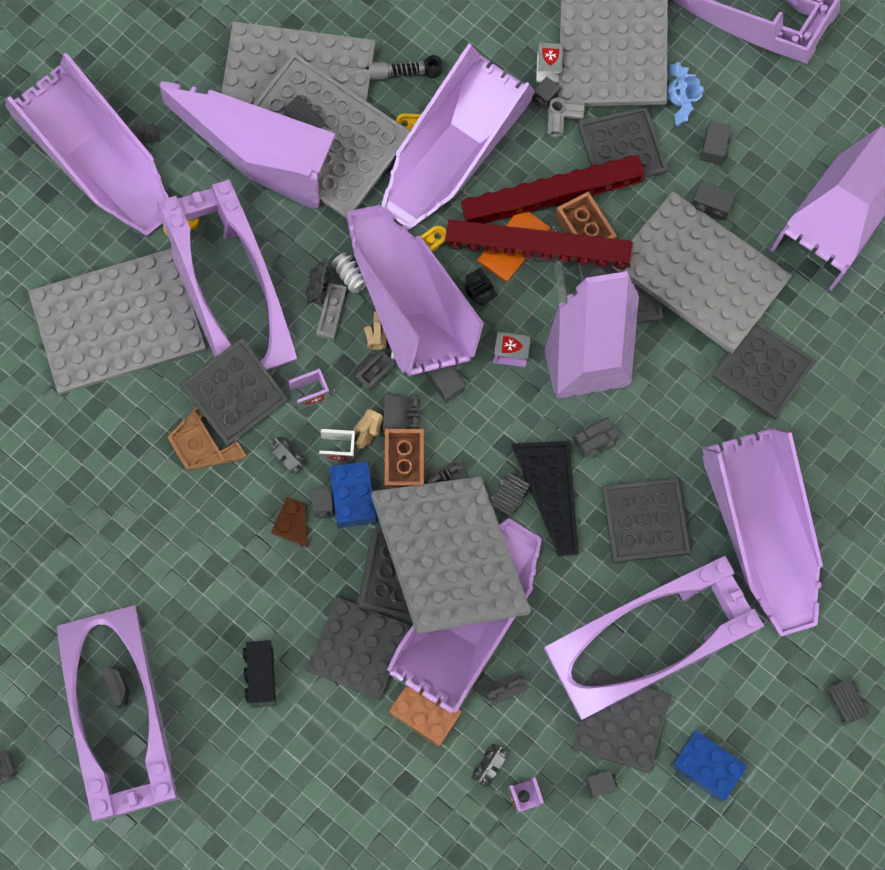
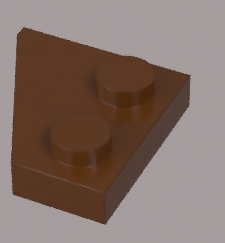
[271,497,307,548]

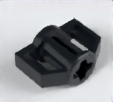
[465,267,498,305]

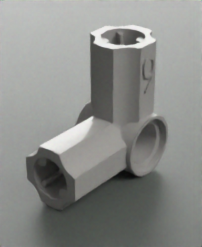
[547,98,584,137]

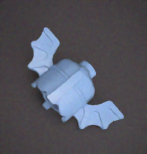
[667,62,704,126]

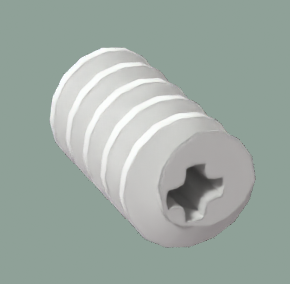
[331,252,366,294]

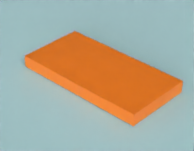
[477,212,551,283]

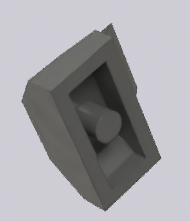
[355,351,396,391]
[101,667,130,709]

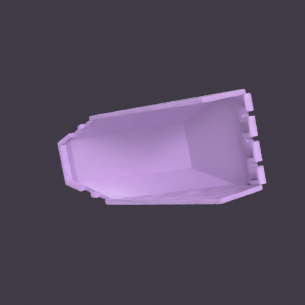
[381,43,535,230]
[5,53,169,236]
[159,81,335,208]
[770,126,885,291]
[346,205,484,376]
[545,271,639,399]
[702,428,823,636]
[387,518,542,713]

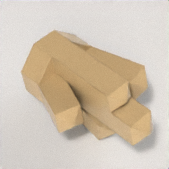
[364,311,387,350]
[353,409,383,448]

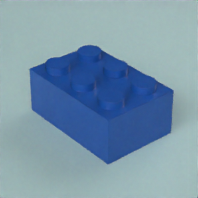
[329,461,376,528]
[670,730,747,802]

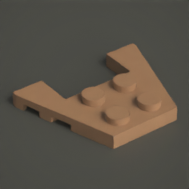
[167,406,247,471]

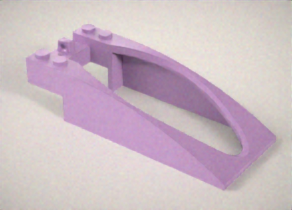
[672,0,840,64]
[158,179,297,371]
[544,556,764,720]
[57,605,178,822]

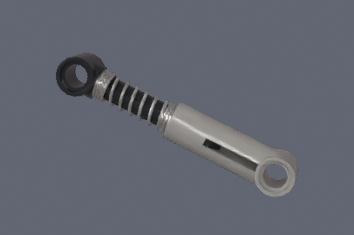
[326,55,442,81]

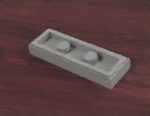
[316,283,347,340]

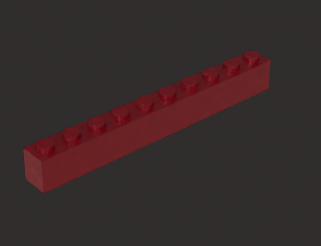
[461,155,645,224]
[445,219,634,270]

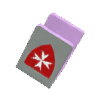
[493,332,530,367]
[289,369,330,410]
[507,777,544,814]

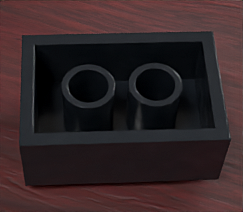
[243,640,276,708]

